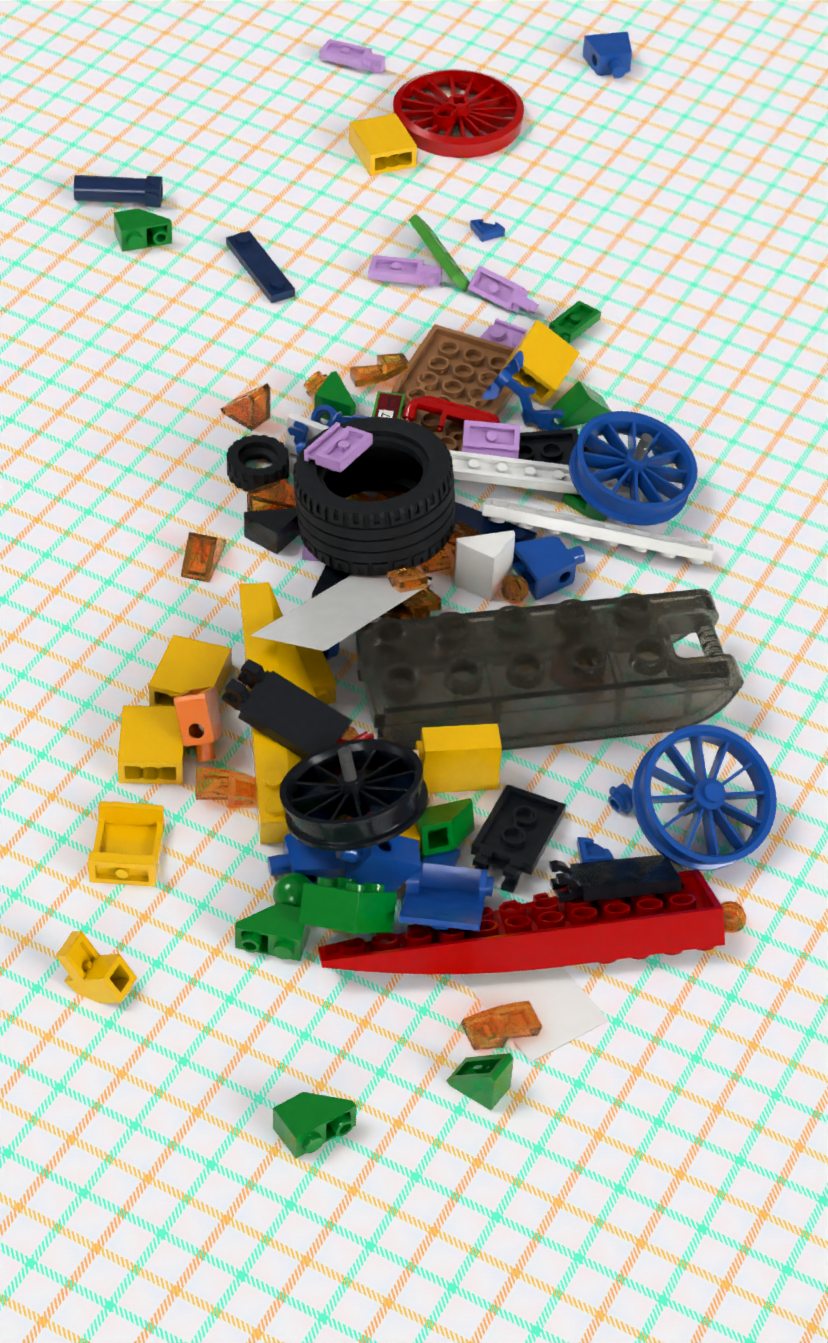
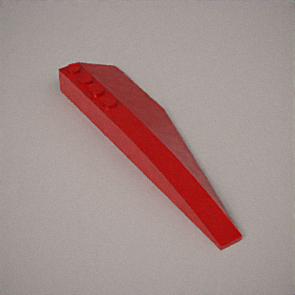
[318,869,725,974]

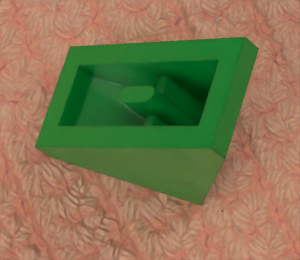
[314,371,356,420]
[551,381,612,428]
[446,1053,514,1111]

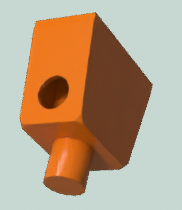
[173,686,223,762]

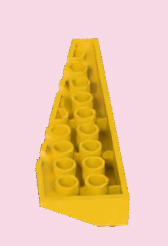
[239,582,317,844]

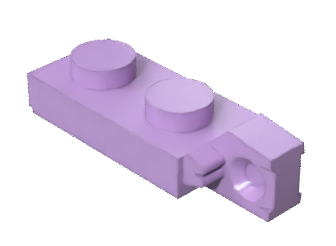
[319,39,386,73]
[368,255,442,286]
[467,265,539,314]

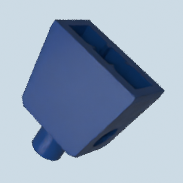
[582,31,632,78]
[512,536,585,600]
[267,833,346,882]
[336,835,421,892]

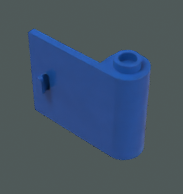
[399,862,494,931]

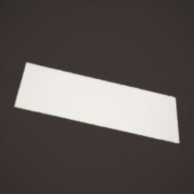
[251,573,434,651]
[423,888,608,1062]

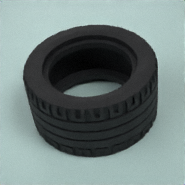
[293,417,456,576]

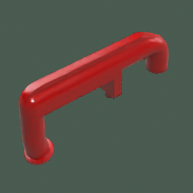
[402,396,500,432]

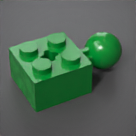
[273,873,397,934]

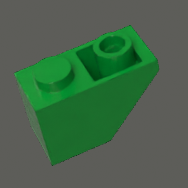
[114,208,172,252]
[415,798,475,856]
[235,903,310,961]
[273,1092,357,1158]

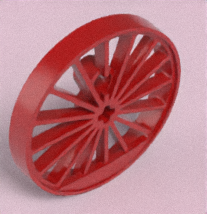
[393,69,524,158]

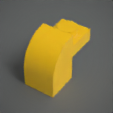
[55,931,137,1004]

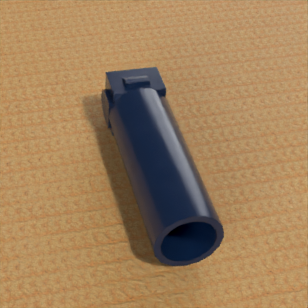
[73,175,163,207]

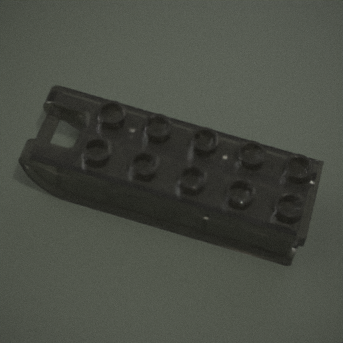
[353,589,744,751]

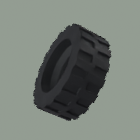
[227,434,289,493]

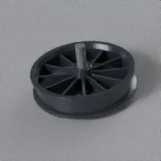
[279,739,429,851]

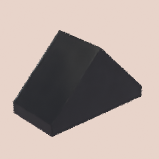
[244,508,300,554]

